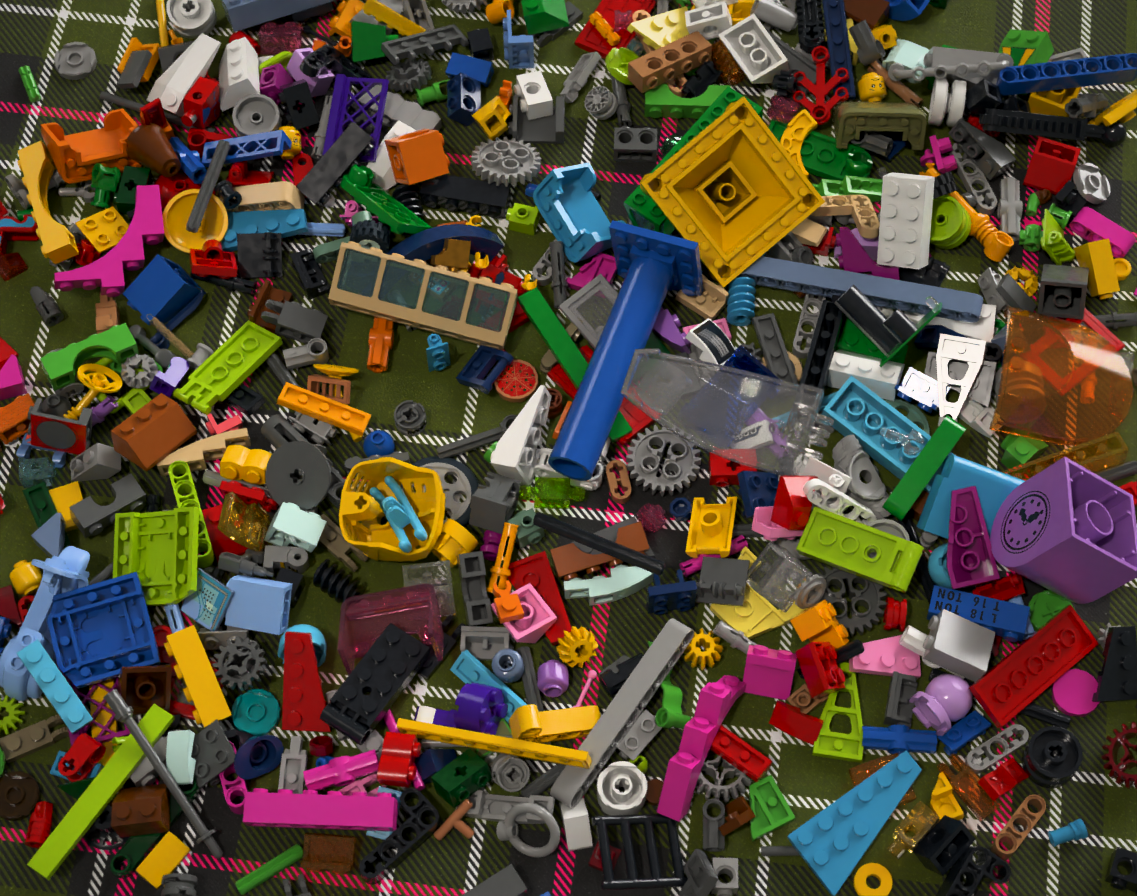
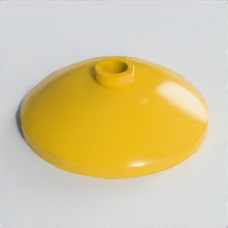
[162,189,228,254]

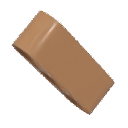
[991,794,1046,861]

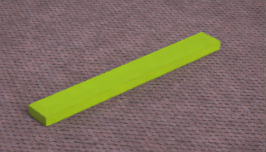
[27,703,175,881]

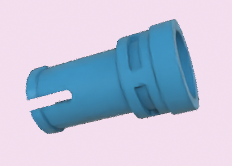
[1047,818,1088,847]

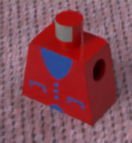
[181,77,221,129]

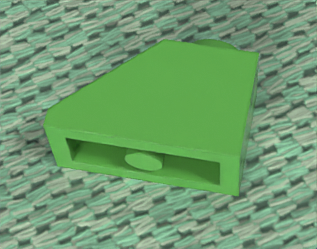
[1001,431,1049,476]

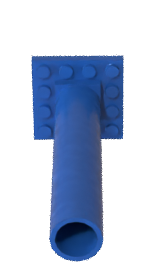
[548,220,704,481]

